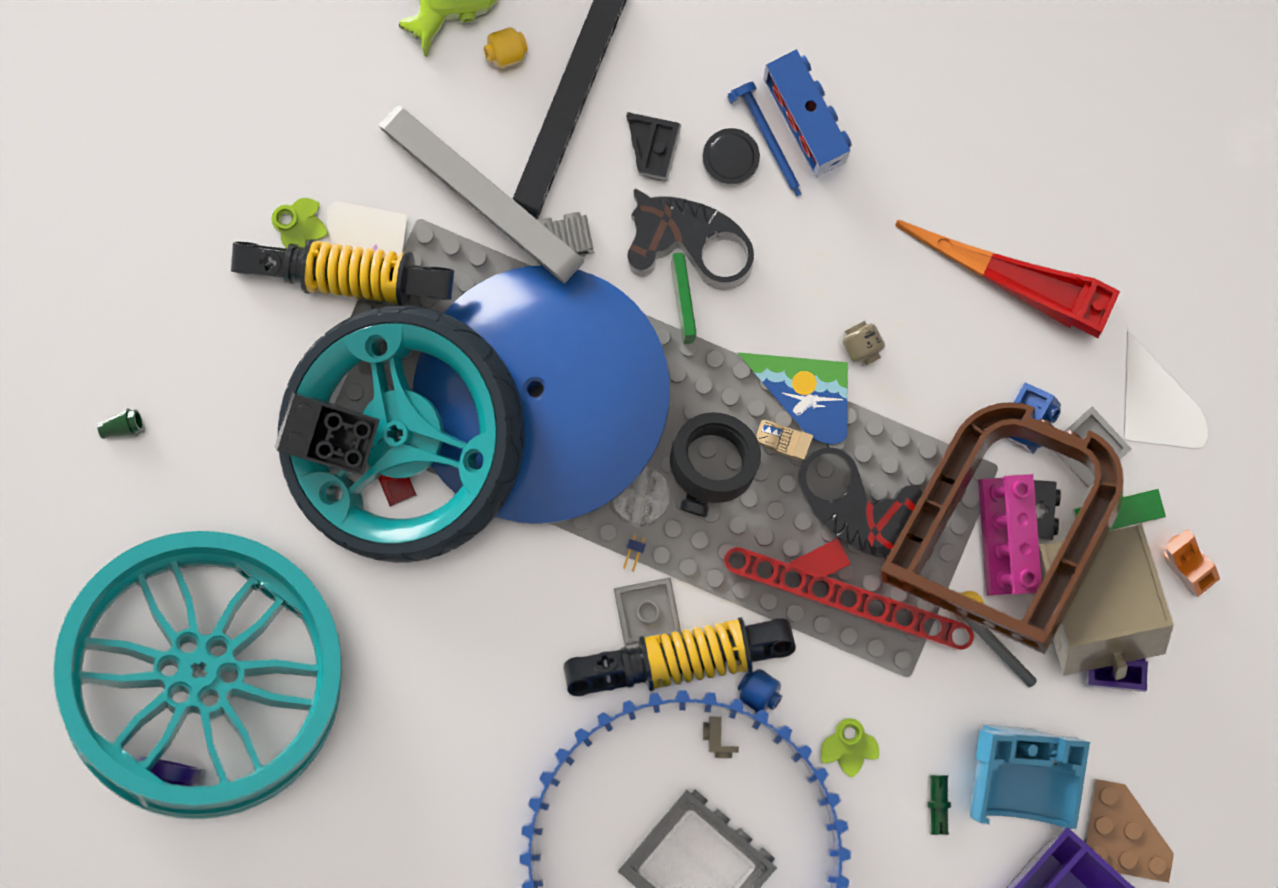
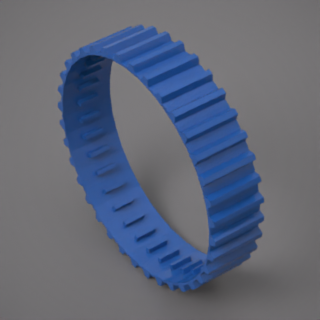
[519,690,851,888]

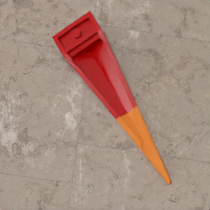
[895,220,1120,338]

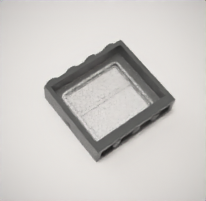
[618,789,777,888]

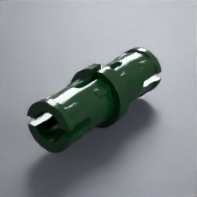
[928,775,951,835]

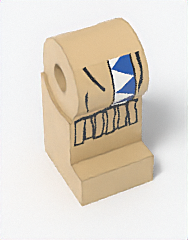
[756,420,813,462]

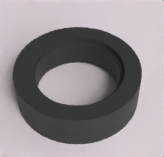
[670,412,761,503]

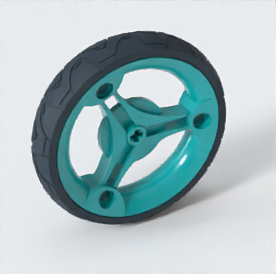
[278,306,525,563]

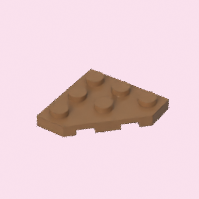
[1084,779,1174,883]

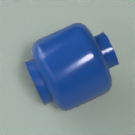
[737,669,783,712]

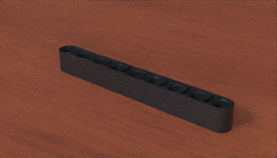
[512,0,627,219]

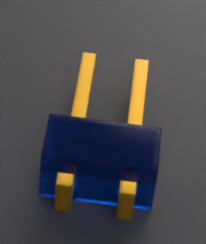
[623,535,646,572]

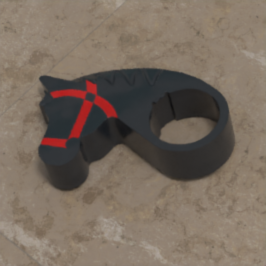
[798,447,923,561]

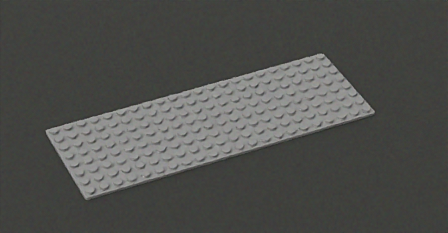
[334,219,998,677]

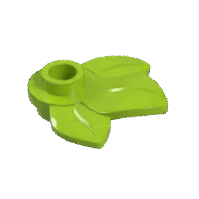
[272,198,327,248]
[821,718,879,778]

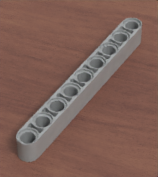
[379,105,584,284]

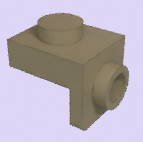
[703,717,739,758]

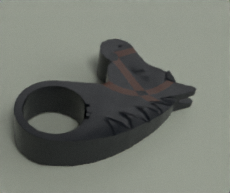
[627,189,754,289]

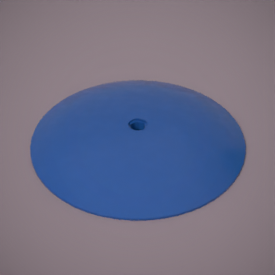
[412,265,670,524]

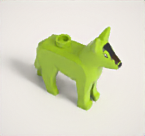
[398,0,497,56]

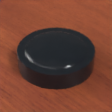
[702,128,760,187]

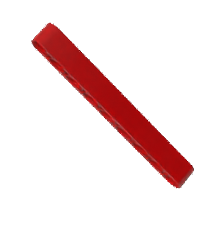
[723,547,974,651]

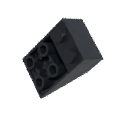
[275,391,380,476]

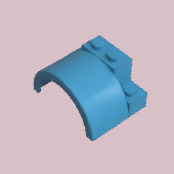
[970,725,1090,829]

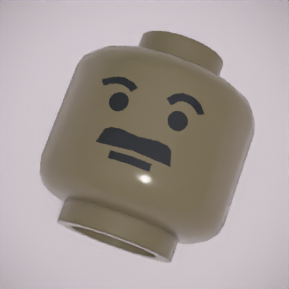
[842,321,885,365]

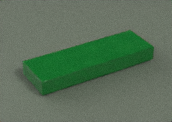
[671,252,697,344]
[1073,489,1166,531]

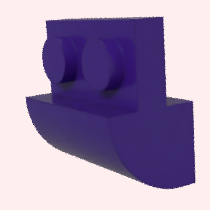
[1083,658,1148,692]

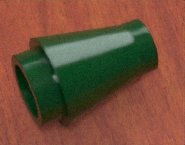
[97,408,143,439]

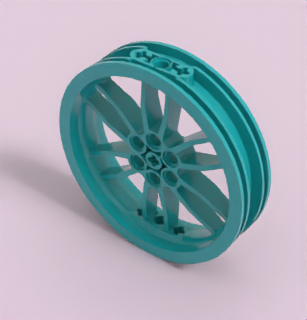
[54,531,341,819]

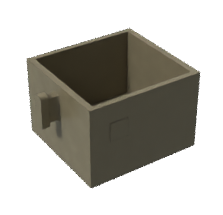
[1039,523,1174,680]

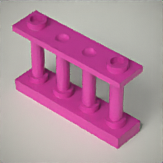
[978,474,1042,596]

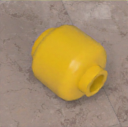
[483,27,528,69]

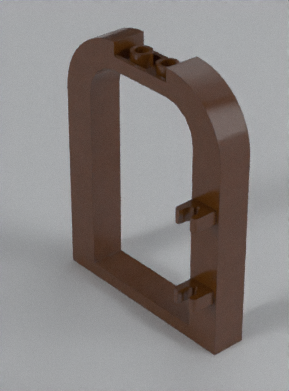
[880,402,1124,654]

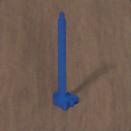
[727,81,802,197]

